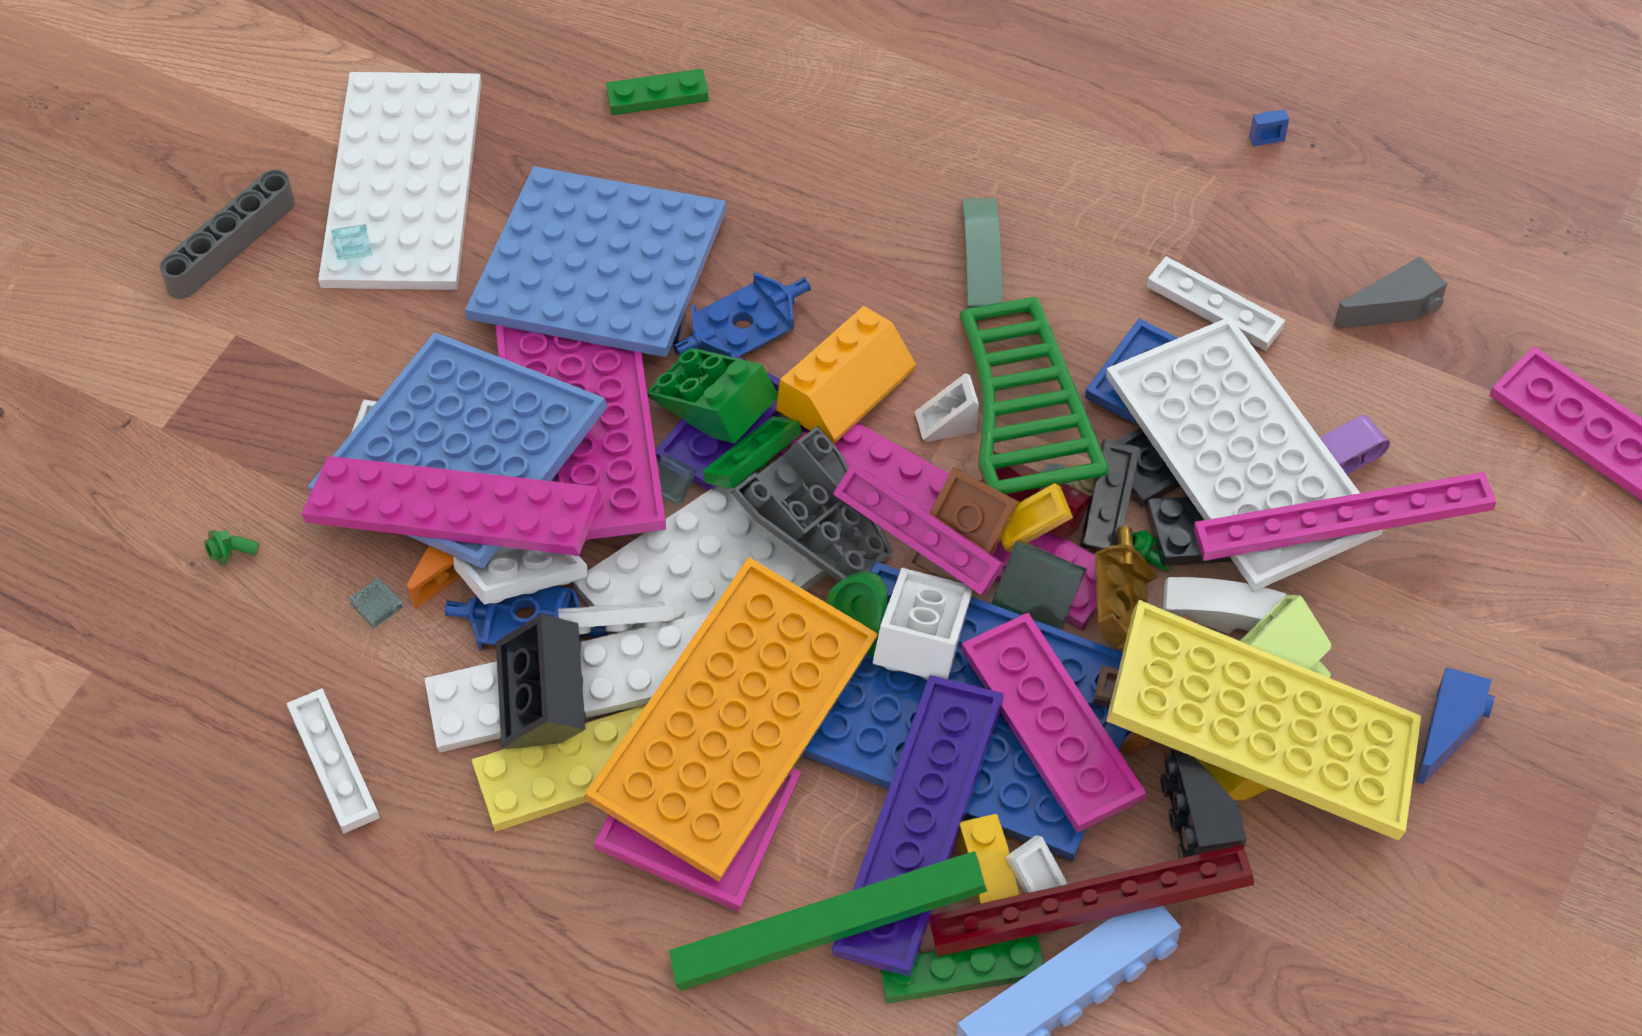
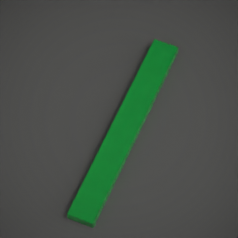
[669,851,988,991]

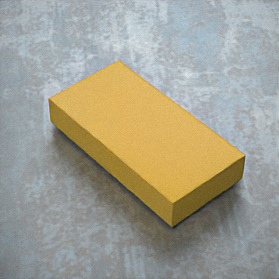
[1001,483,1073,553]

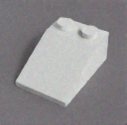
[873,568,973,680]

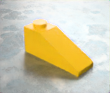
[957,814,1028,937]

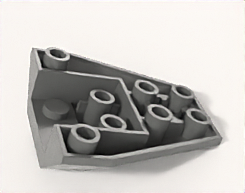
[730,426,893,582]

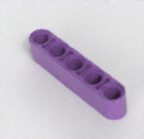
[1320,415,1390,475]

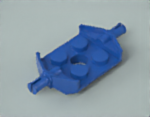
[673,272,811,357]
[445,586,608,651]

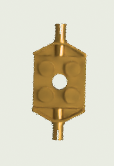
[1095,526,1158,653]

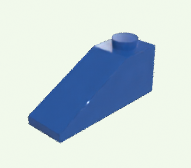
[1416,667,1495,784]

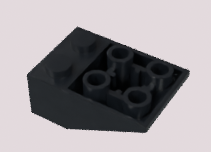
[1160,748,1247,859]

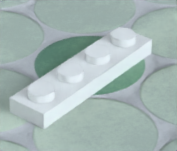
[1146,256,1285,351]
[286,689,380,834]

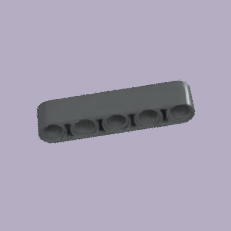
[159,169,295,299]

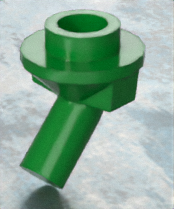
[204,529,260,565]
[1132,530,1173,573]

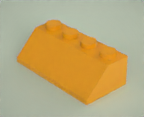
[776,306,916,444]

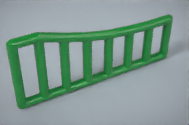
[959,297,1109,494]

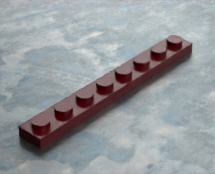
[929,844,1254,957]

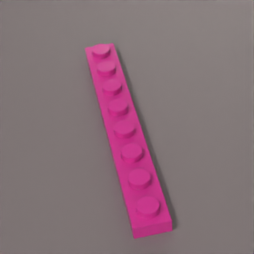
[1194,472,1497,561]

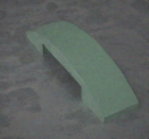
[962,198,1002,309]

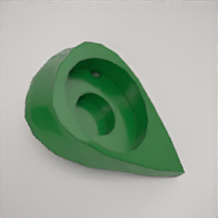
[827,572,887,657]

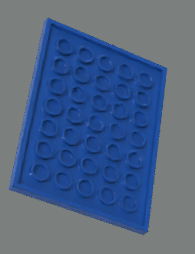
[801,562,1129,861]

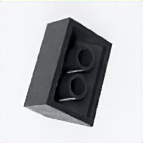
[496,614,586,749]

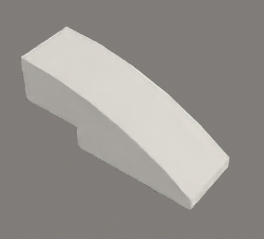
[1163,577,1286,634]

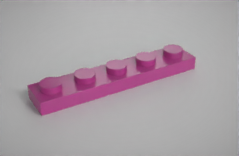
[833,463,1005,595]

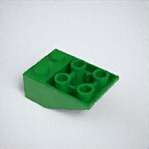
[647,347,778,443]

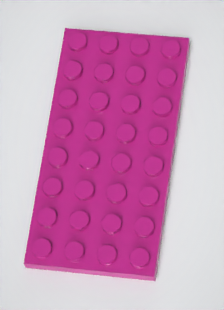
[496,325,666,540]

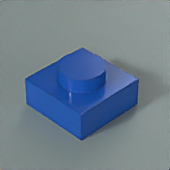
[1249,109,1289,147]

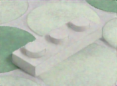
[558,600,674,634]

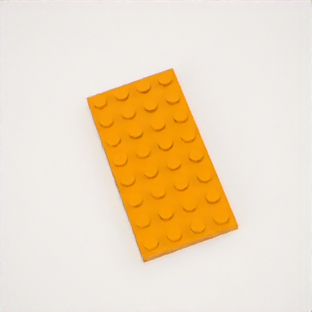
[584,557,878,882]

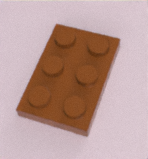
[902,467,1020,594]

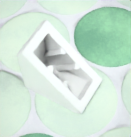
[914,373,979,442]

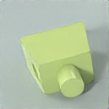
[1240,595,1331,678]

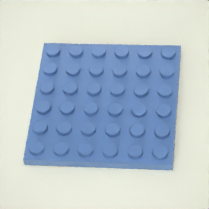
[465,166,727,357]
[308,332,608,568]

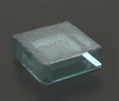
[331,224,372,261]
[658,454,697,504]
[349,577,403,629]

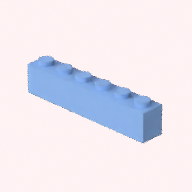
[956,906,1181,1036]

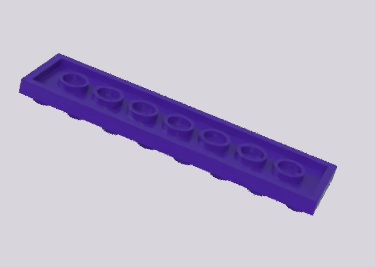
[832,675,1004,977]

